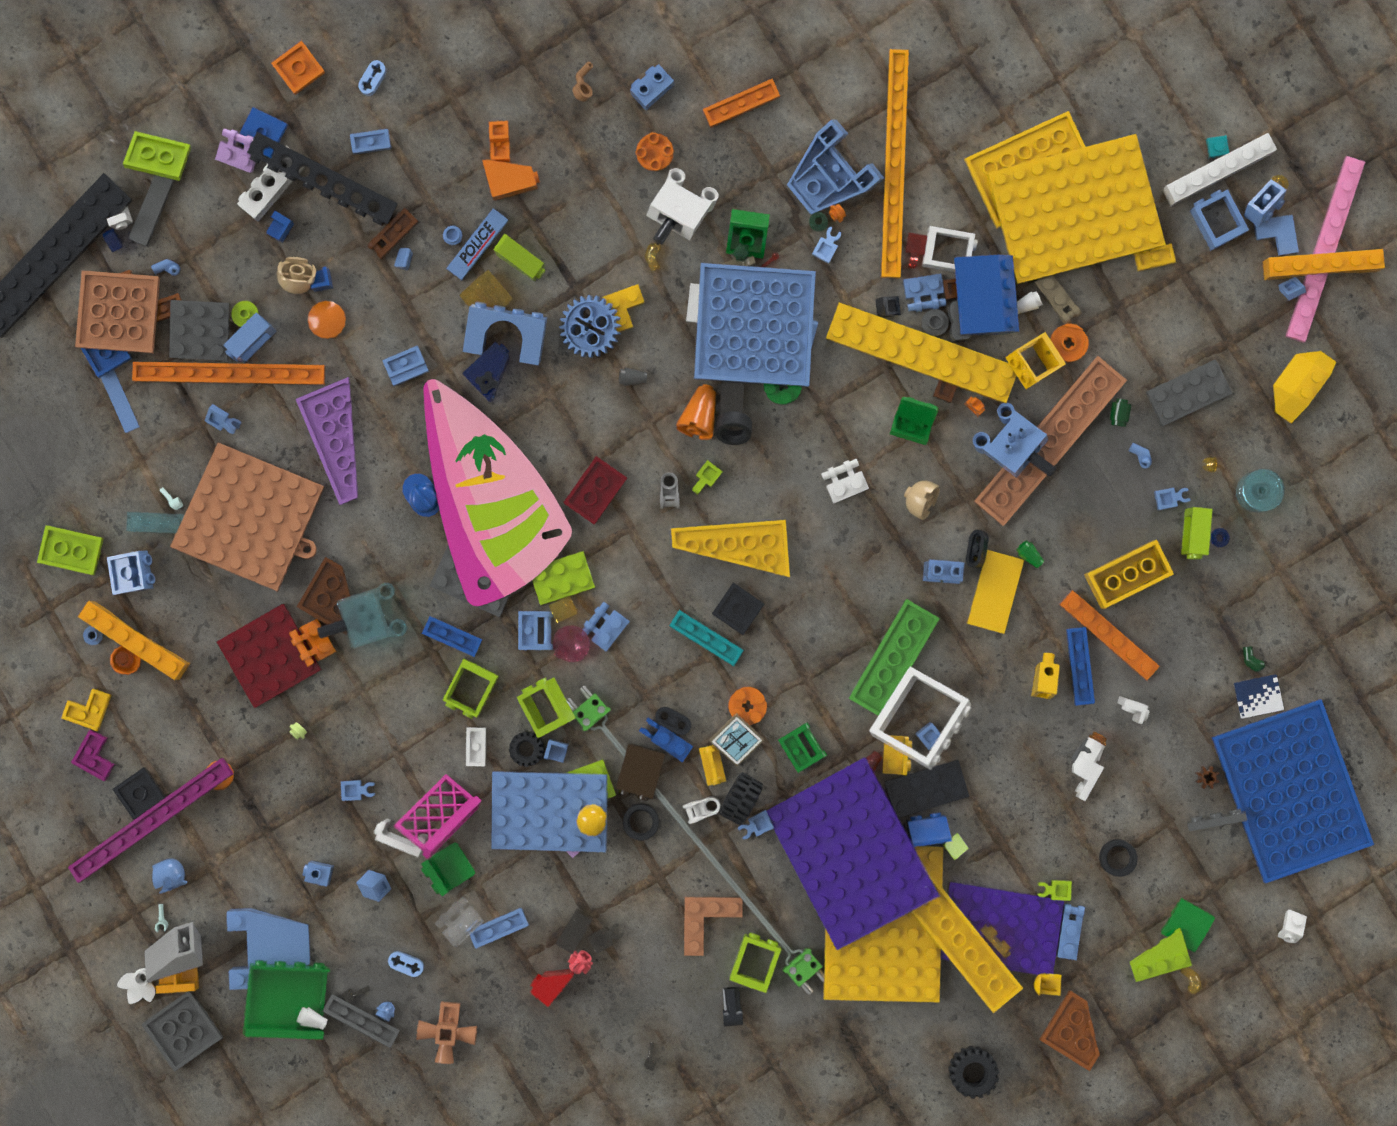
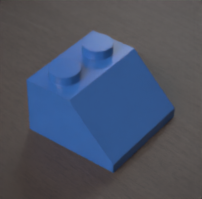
[906,812,952,847]

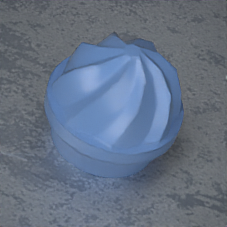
[375,1002,395,1022]

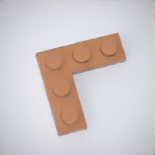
[684,897,742,956]

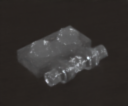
[435,897,484,947]

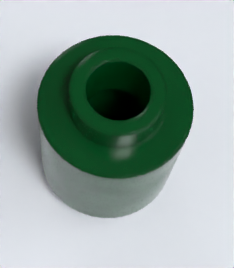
[1110,399,1132,427]

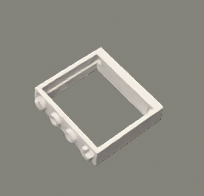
[869,667,971,770]

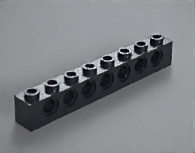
[247,132,398,226]

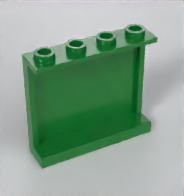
[243,960,330,1039]

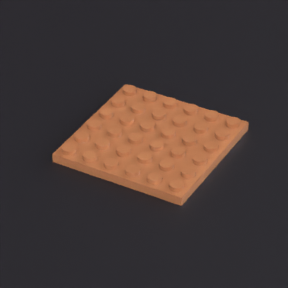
[170,443,325,592]

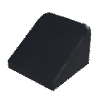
[875,296,901,318]

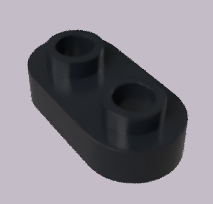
[966,530,989,569]
[655,707,691,735]

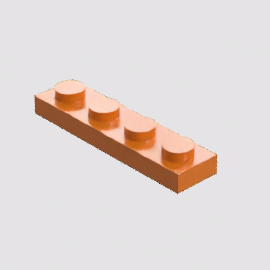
[703,78,780,128]

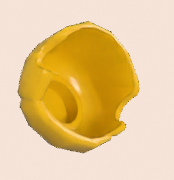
[577,804,607,836]

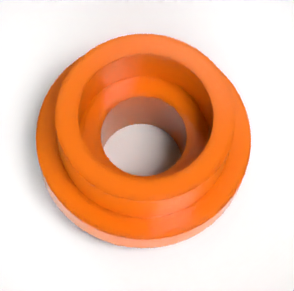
[829,204,846,222]

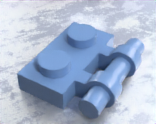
[903,274,946,312]
[581,602,630,652]

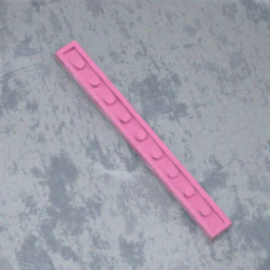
[1285,156,1365,343]

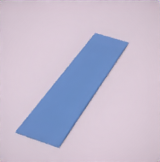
[101,370,139,433]

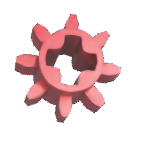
[568,950,593,974]

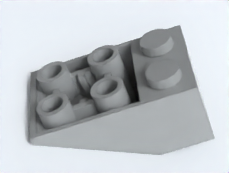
[145,922,203,983]

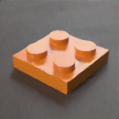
[271,41,325,95]

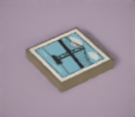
[709,713,764,766]

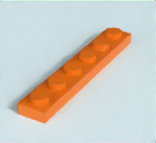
[1059,590,1160,680]

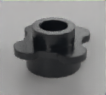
[475,371,498,394]

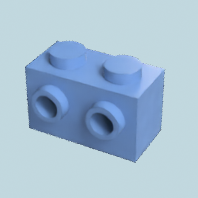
[630,64,674,110]
[1244,179,1287,227]

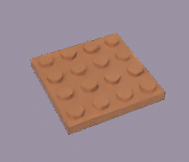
[75,271,160,354]

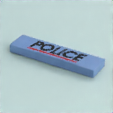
[447,208,509,280]

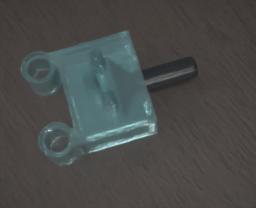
[317,583,407,649]

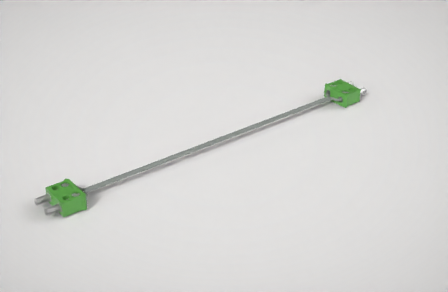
[566,686,824,995]

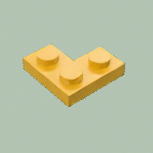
[602,284,645,332]

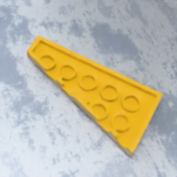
[671,520,790,577]

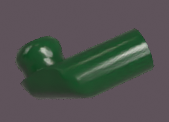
[1243,646,1265,672]

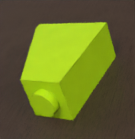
[494,234,545,282]

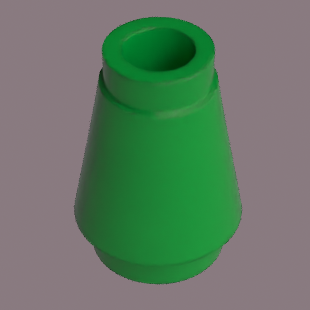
[1016,540,1044,568]

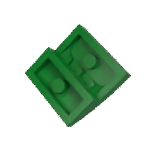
[1161,897,1215,953]

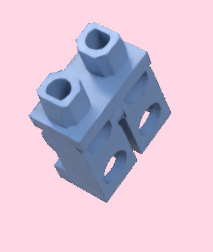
[923,560,964,584]

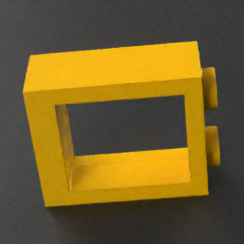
[1005,332,1066,389]

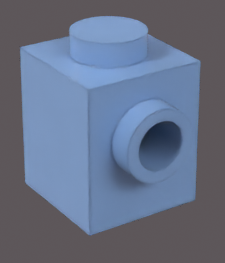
[303,861,334,886]

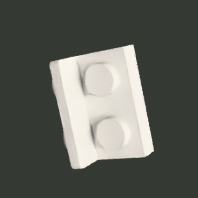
[1117,696,1149,724]

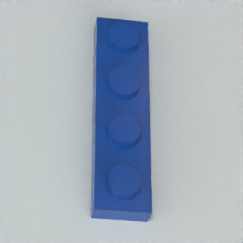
[1066,627,1095,706]

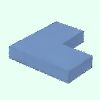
[1254,215,1299,256]

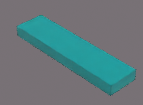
[669,610,744,666]

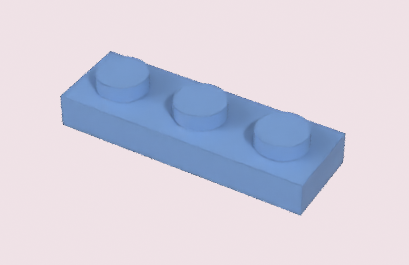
[468,907,529,949]

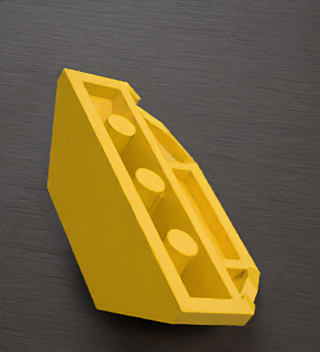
[1273,351,1336,424]

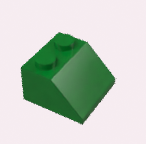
[726,209,770,259]

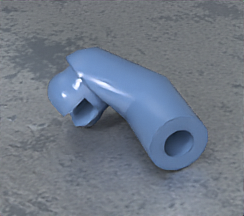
[151,259,180,276]
[1129,443,1152,469]

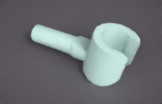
[160,488,183,510]
[155,904,169,932]

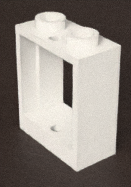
[922,226,977,272]

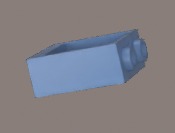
[1190,189,1249,251]
[224,313,277,363]

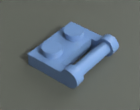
[518,611,553,650]

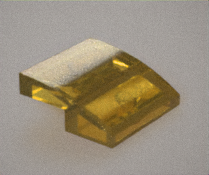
[459,269,513,308]

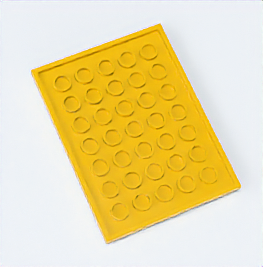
[987,134,1166,285]
[823,846,943,1002]

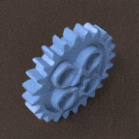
[559,295,622,358]

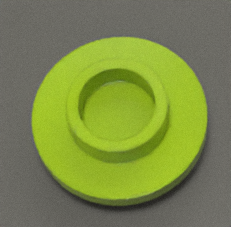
[231,301,259,327]

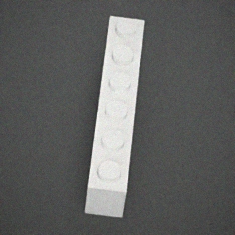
[1162,133,1277,206]

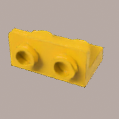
[882,735,912,775]

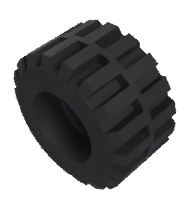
[719,772,763,826]
[948,1046,999,1099]

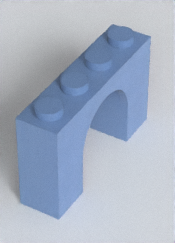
[463,302,547,365]

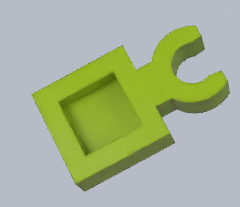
[1037,880,1072,901]

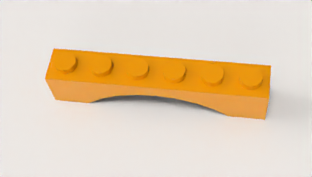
[1263,249,1385,280]
[78,601,190,680]

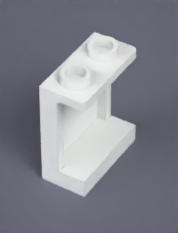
[374,819,428,857]

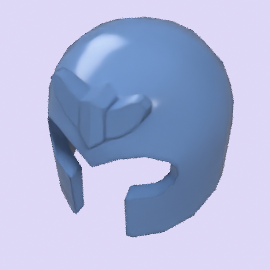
[152,858,187,894]

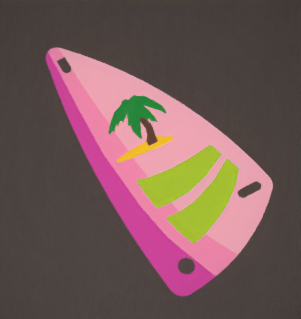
[423,379,572,606]

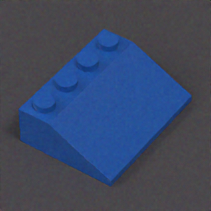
[954,255,1019,335]

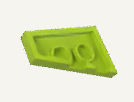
[1130,928,1192,982]

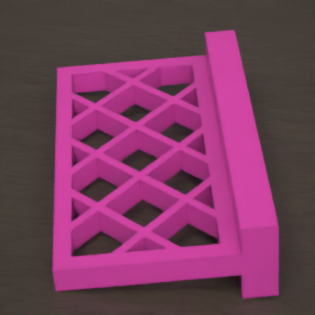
[394,774,482,859]

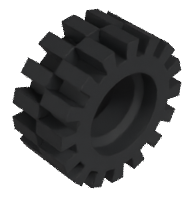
[509,732,544,767]

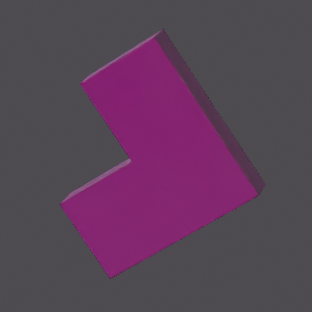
[71,729,115,781]

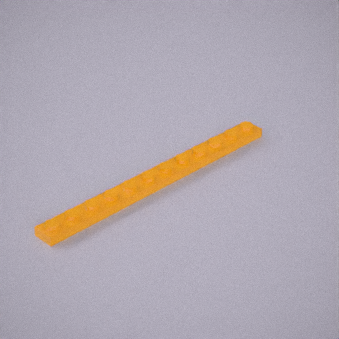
[881,49,909,278]

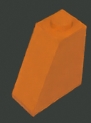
[482,160,540,201]

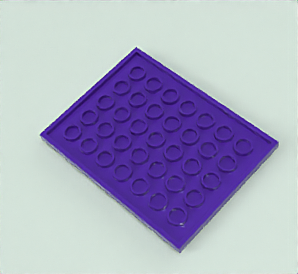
[766,757,940,950]

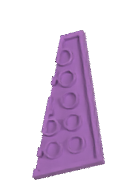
[296,377,358,505]

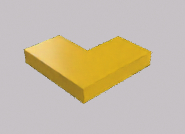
[1134,244,1176,271]
[61,688,112,731]

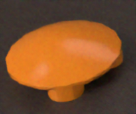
[636,132,674,171]
[308,301,346,339]

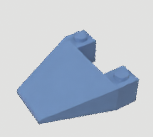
[787,119,884,214]
[227,908,310,990]

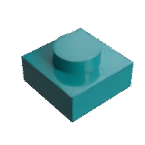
[1206,135,1229,158]

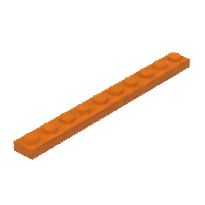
[132,362,325,385]

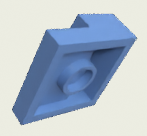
[107,551,155,595]

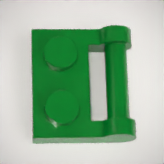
[778,722,827,773]

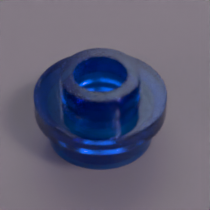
[1210,528,1230,547]

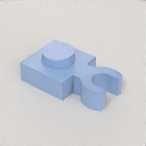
[812,227,841,264]

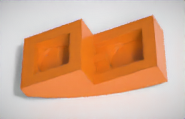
[489,121,510,162]

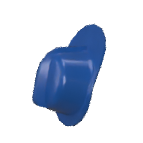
[403,474,440,517]

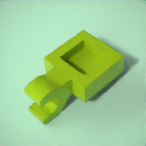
[692,460,722,495]

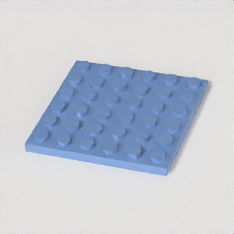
[694,263,816,387]

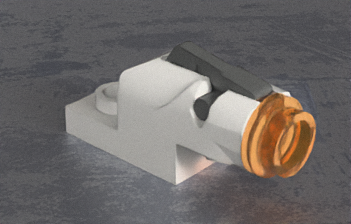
[1071,732,1107,801]

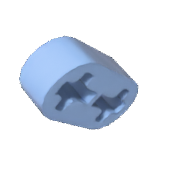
[358,60,386,96]
[388,951,424,977]

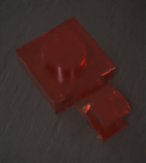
[905,233,927,269]

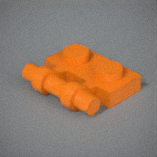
[289,619,336,667]

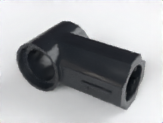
[723,987,743,1027]

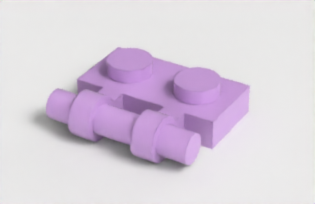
[215,128,256,173]

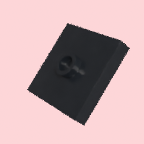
[712,582,765,635]
[112,767,166,820]

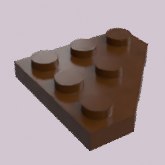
[297,557,354,635]

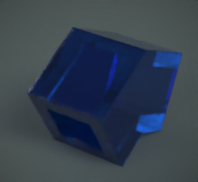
[102,229,123,253]

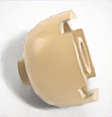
[277,257,316,294]
[904,481,940,520]

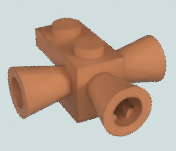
[417,1001,477,1064]

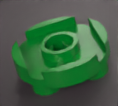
[764,384,802,405]

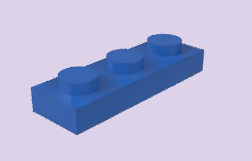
[422,616,483,657]

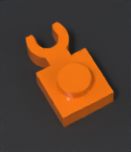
[964,397,985,417]

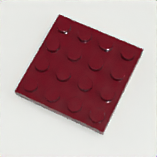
[217,603,322,708]

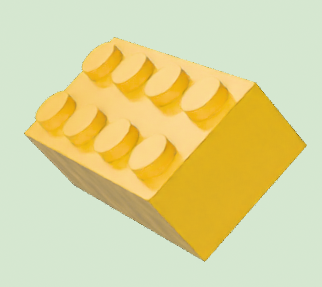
[1084,540,1174,609]

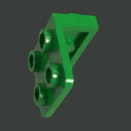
[890,397,939,445]
[421,842,475,896]

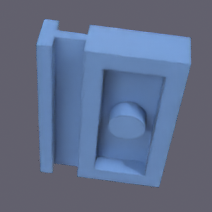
[382,345,429,386]

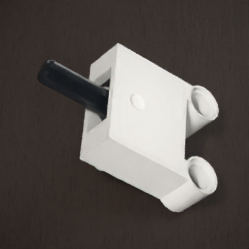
[646,168,719,245]

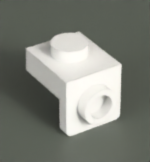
[107,207,133,230]
[1278,910,1307,943]

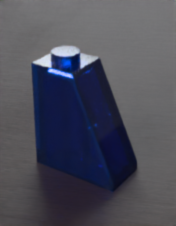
[462,342,510,403]

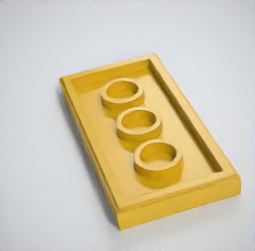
[967,550,1024,634]

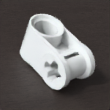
[683,796,721,824]

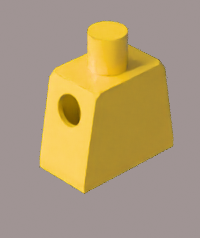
[1031,653,1060,699]

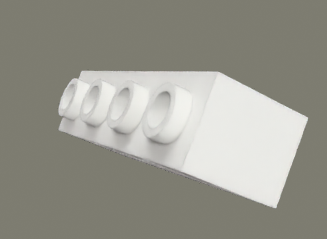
[237,146,305,222]

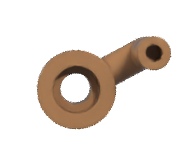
[572,62,593,102]

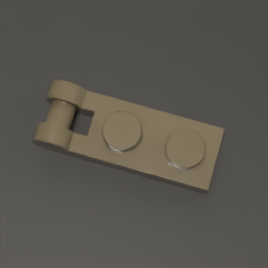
[1034,275,1082,324]

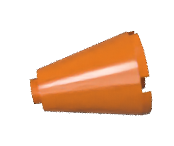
[676,384,716,440]

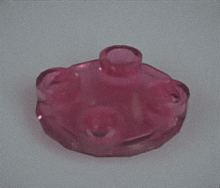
[553,625,590,662]

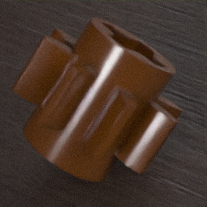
[1195,766,1220,789]

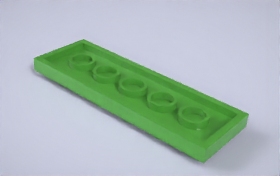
[848,599,940,716]

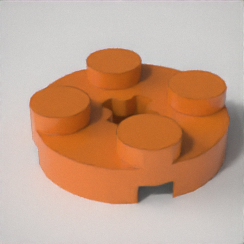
[1050,324,1089,363]
[728,687,767,725]

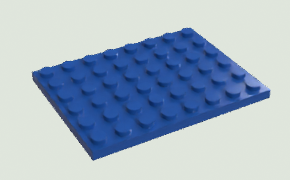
[1211,699,1374,883]

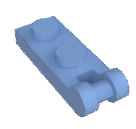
[1056,903,1085,960]

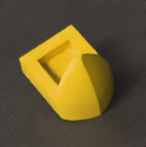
[1033,973,1062,996]

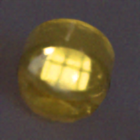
[1202,457,1217,472]

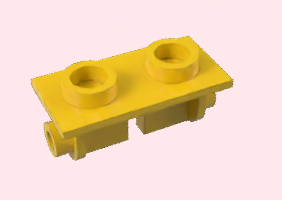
[699,745,726,786]

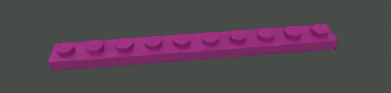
[68,758,234,883]

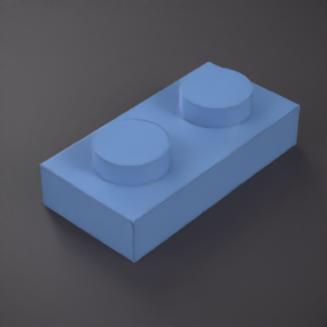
[350,129,391,155]

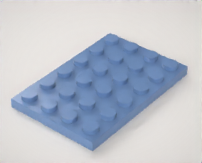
[492,771,607,852]

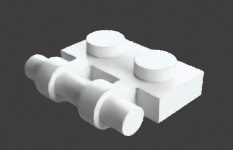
[821,459,869,504]

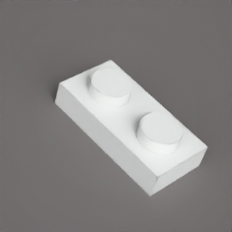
[466,727,486,766]

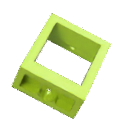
[1181,507,1212,560]
[443,659,499,719]
[516,677,575,738]
[729,932,781,993]

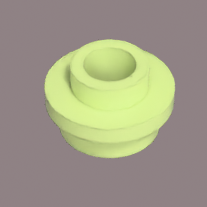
[289,722,307,740]

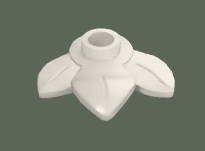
[117,968,155,1004]

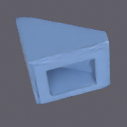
[395,248,413,270]

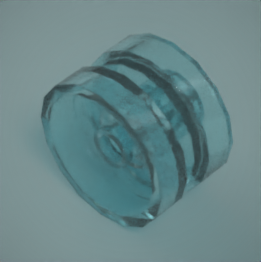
[1236,469,1285,513]

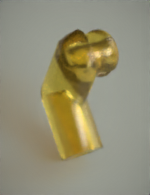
[644,243,661,272]
[1180,967,1202,994]

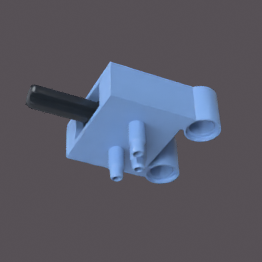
[973,403,1056,478]

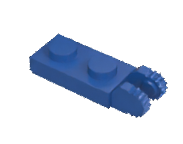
[639,717,693,762]

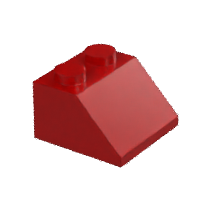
[530,969,574,1007]

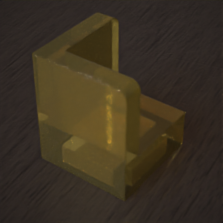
[549,596,578,623]

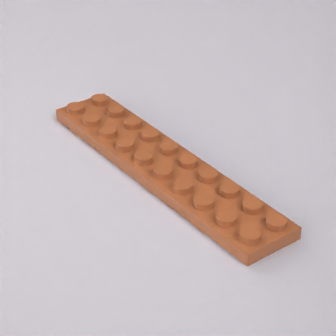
[974,356,1127,526]

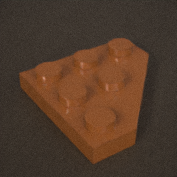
[1040,990,1100,1071]

